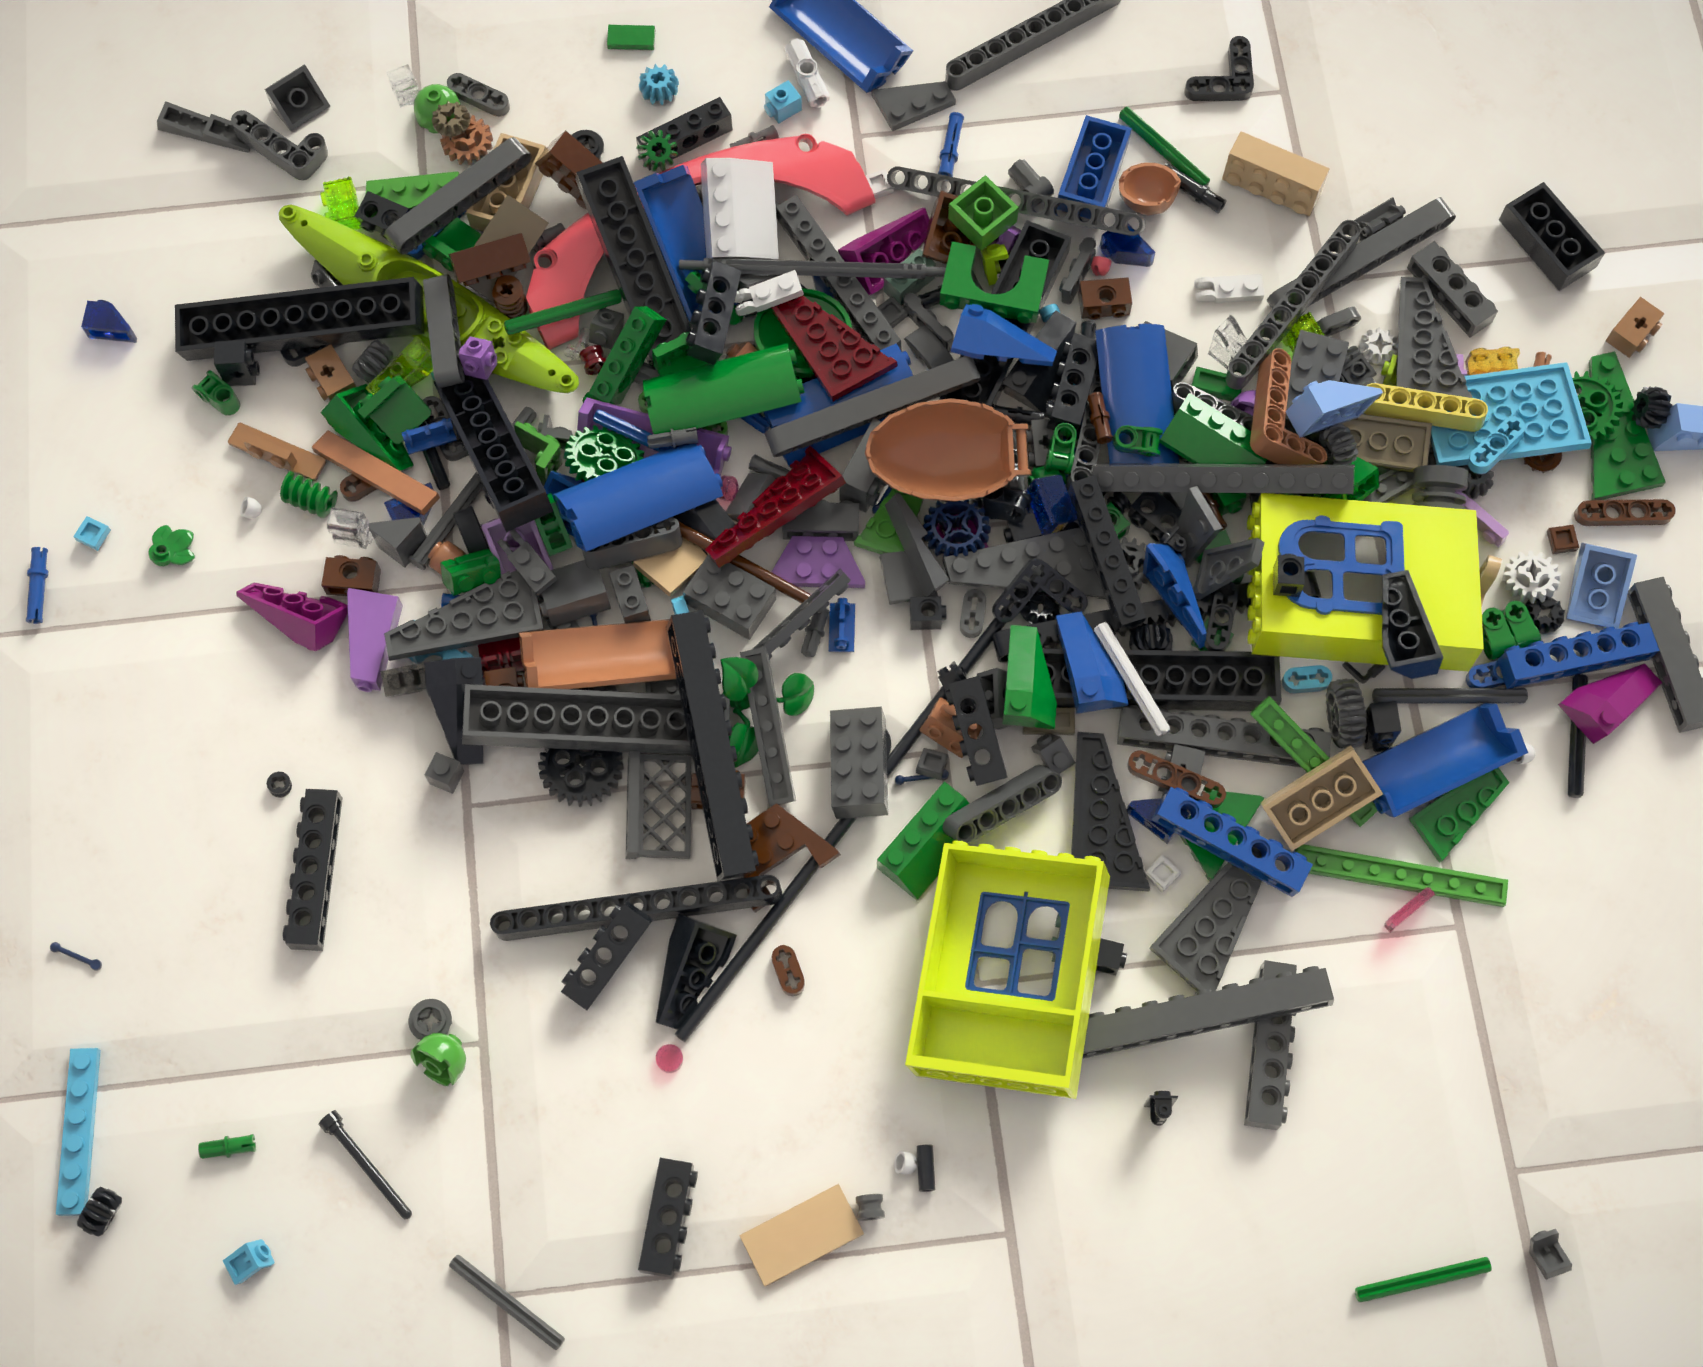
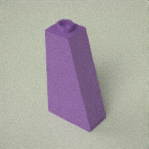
[347,588,403,692]

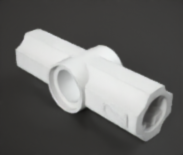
[785,38,830,108]

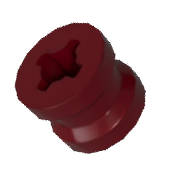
[579,345,606,375]

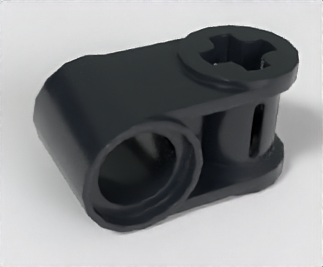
[981,487,1032,523]

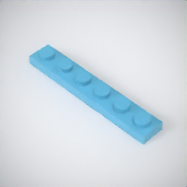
[56,1048,101,1216]

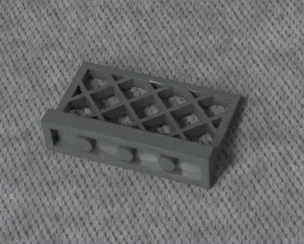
[625,751,691,859]

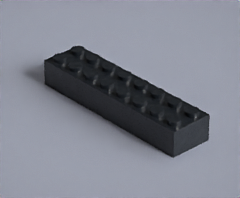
[575,156,691,363]
[433,374,553,532]

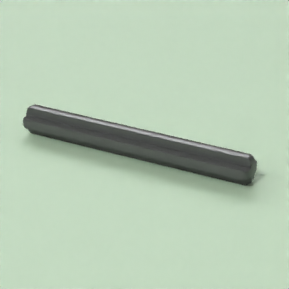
[449,1255,565,1350]

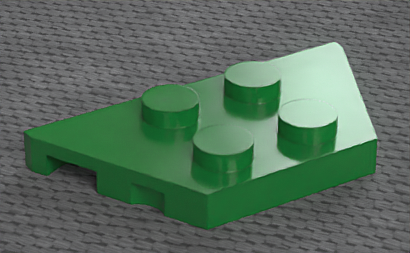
[1179,790,1264,881]

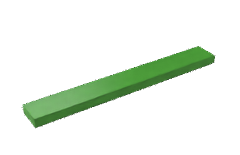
[1295,844,1508,907]

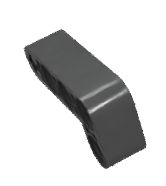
[231,110,328,180]
[582,517,682,570]

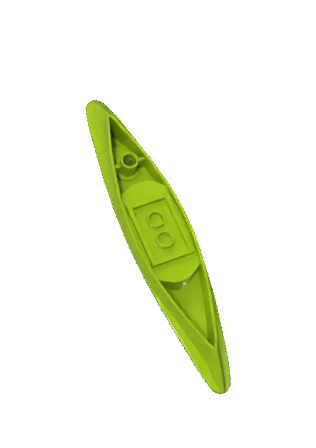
[278,205,579,394]

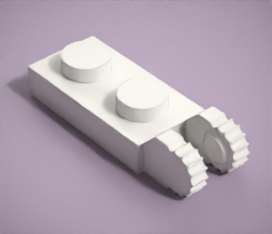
[734,270,804,316]
[1194,274,1264,303]

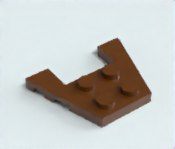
[746,803,841,913]

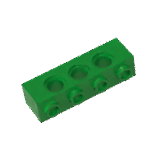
[589,306,667,405]

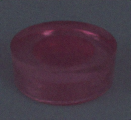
[719,475,738,501]
[656,1044,683,1073]

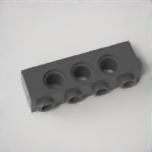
[1407,241,1498,338]

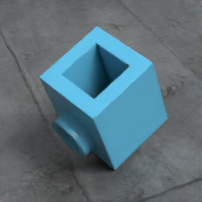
[764,80,802,124]

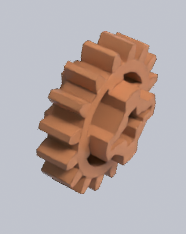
[440,115,493,165]

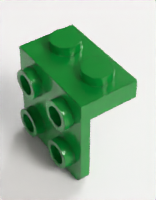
[422,218,482,272]
[652,332,708,376]
[358,375,432,444]

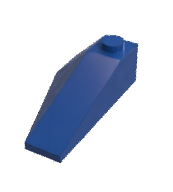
[951,304,1057,366]
[1143,543,1207,648]
[1056,612,1128,714]

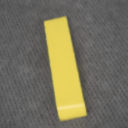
[1364,383,1488,432]

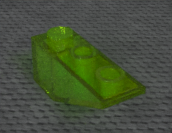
[365,336,433,396]

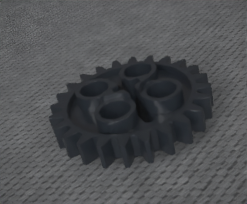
[538,748,624,807]

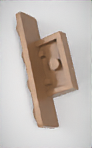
[228,422,326,481]

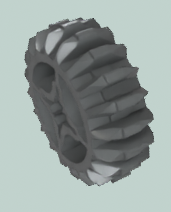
[1325,678,1367,749]

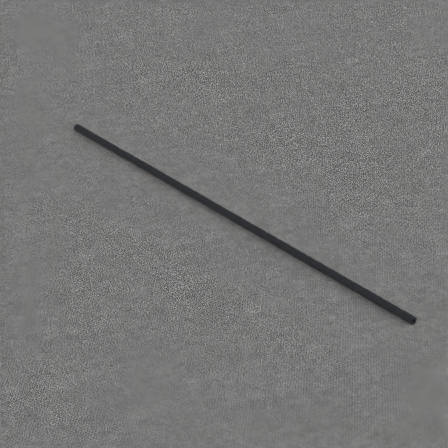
[675,492,1107,1042]

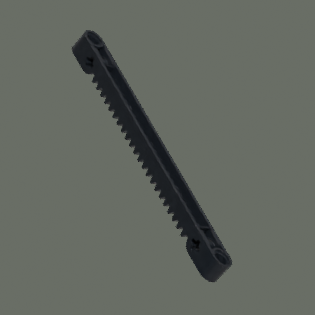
[992,571,1321,663]

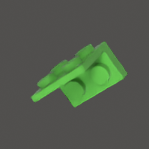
[514,421,562,486]

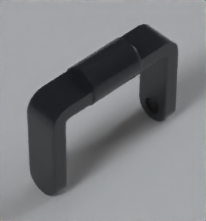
[1342,662,1386,684]

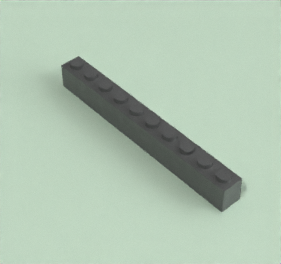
[1093,463,1355,494]
[1082,966,1334,1059]

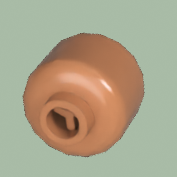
[428,541,466,575]

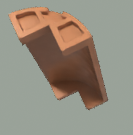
[519,619,676,689]

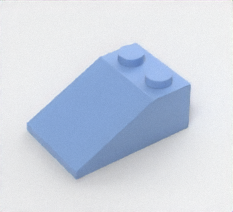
[1285,380,1383,437]
[1566,542,1637,629]

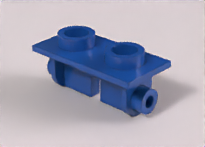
[402,418,457,455]
[828,598,855,652]

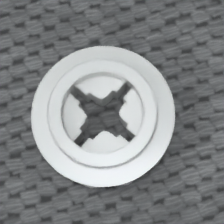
[1359,327,1398,365]

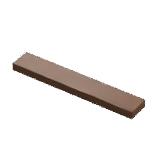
[312,430,440,516]

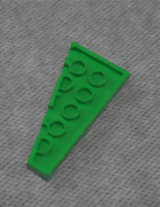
[1589,351,1666,500]

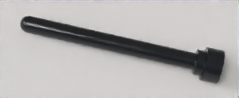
[318,1110,412,1219]

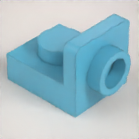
[222,1239,275,1285]

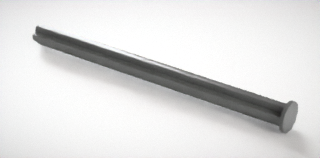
[408,407,537,570]

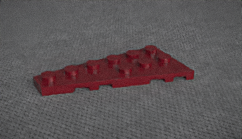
[770,296,898,401]
[705,446,846,568]

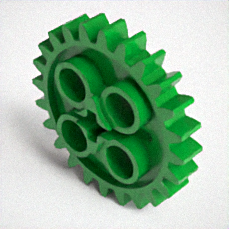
[1572,371,1623,445]
[563,425,645,482]

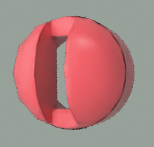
[1091,256,1112,276]

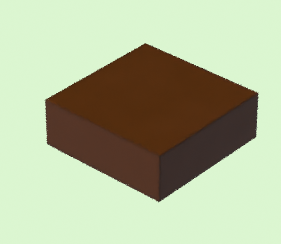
[1547,525,1579,554]

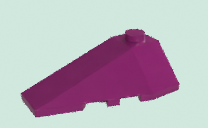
[838,208,930,295]
[236,582,348,652]
[1558,663,1662,744]

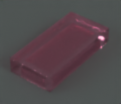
[1384,887,1435,933]

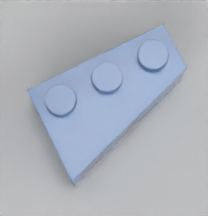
[1647,403,1703,451]

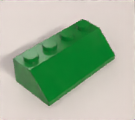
[1159,393,1267,495]
[877,781,970,901]

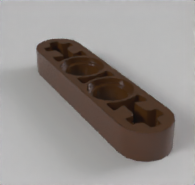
[1574,499,1676,526]
[1127,750,1226,808]

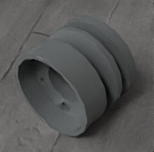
[1411,465,1469,509]

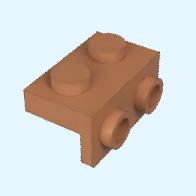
[920,697,982,758]

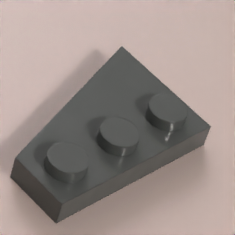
[1177,486,1222,568]

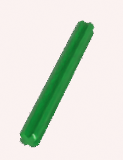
[1119,106,1210,186]
[504,289,622,335]
[1355,1257,1492,1302]

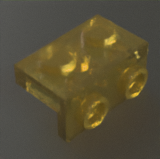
[1465,347,1520,376]

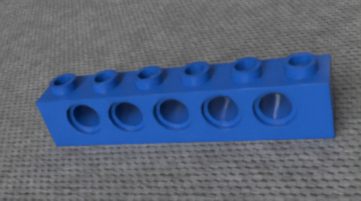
[1497,622,1660,689]
[1151,787,1313,897]

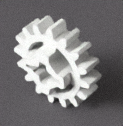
[1502,551,1561,604]

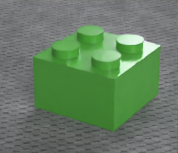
[948,175,1019,251]

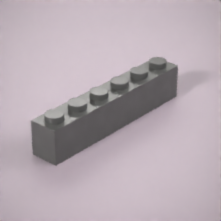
[1628,576,1703,733]

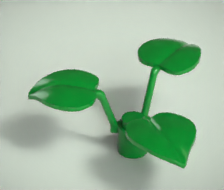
[720,657,814,768]

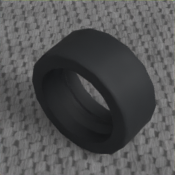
[453,506,489,554]

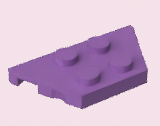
[772,536,865,588]

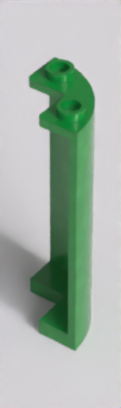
[643,343,805,434]

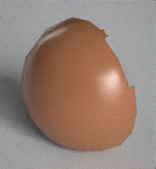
[1119,163,1181,216]

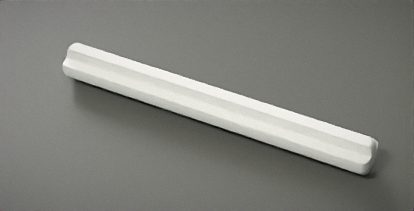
[1094,622,1170,736]

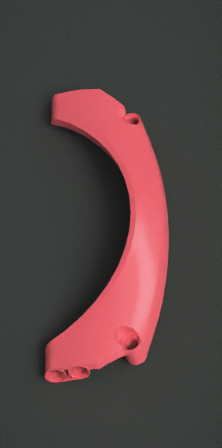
[526,133,875,350]

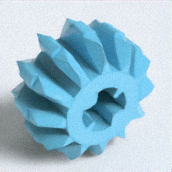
[639,63,679,105]

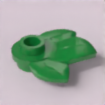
[148,525,195,566]

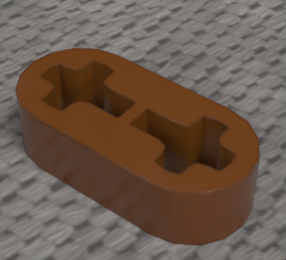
[340,474,377,502]
[772,945,805,996]

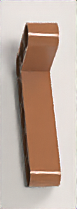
[1250,348,1327,464]

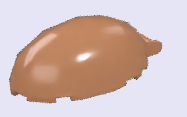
[865,398,1031,502]

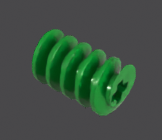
[280,471,338,518]

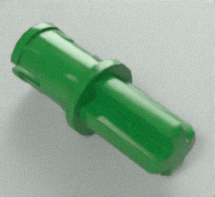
[198,1134,256,1159]

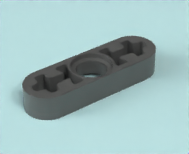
[447,73,510,117]

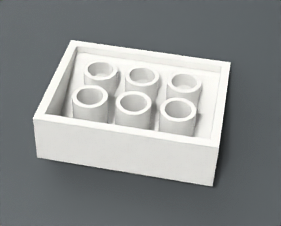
[700,158,779,260]

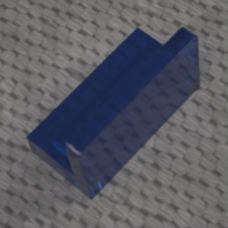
[1026,475,1077,535]

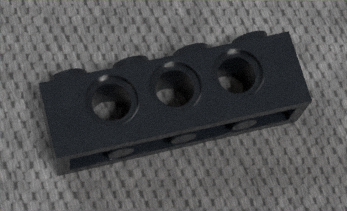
[636,97,733,171]
[685,260,741,365]
[1045,333,1098,433]
[945,676,1008,786]
[561,901,653,1010]
[638,1157,698,1278]

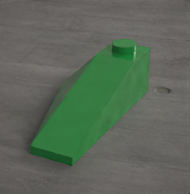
[320,384,414,472]
[1002,625,1057,729]

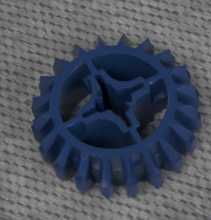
[922,499,991,558]

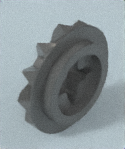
[408,999,452,1040]

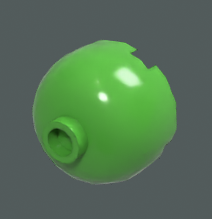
[414,84,461,133]
[410,1033,466,1086]

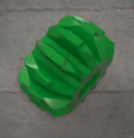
[636,130,678,172]

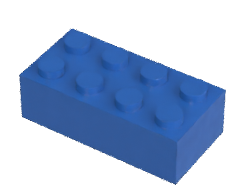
[1057,115,1132,219]

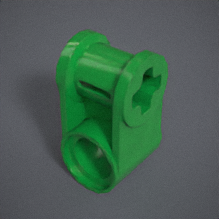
[191,370,240,415]
[1044,423,1077,475]
[1112,425,1163,457]
[1498,601,1541,648]
[1482,608,1516,660]

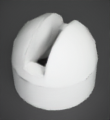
[240,497,262,518]
[1514,743,1535,764]
[894,1151,917,1175]

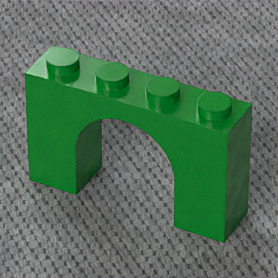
[940,242,1049,324]

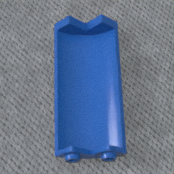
[769,0,914,93]
[634,165,739,322]
[1095,324,1180,464]
[764,343,913,467]
[553,443,723,552]
[1362,703,1528,818]

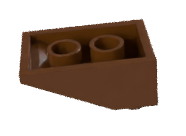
[922,191,976,265]

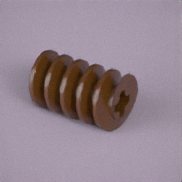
[492,275,528,319]

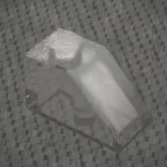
[1208,315,1249,370]

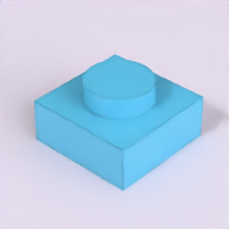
[73,516,111,551]

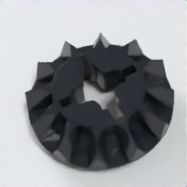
[572,130,604,159]
[1020,592,1060,624]
[1525,596,1565,634]

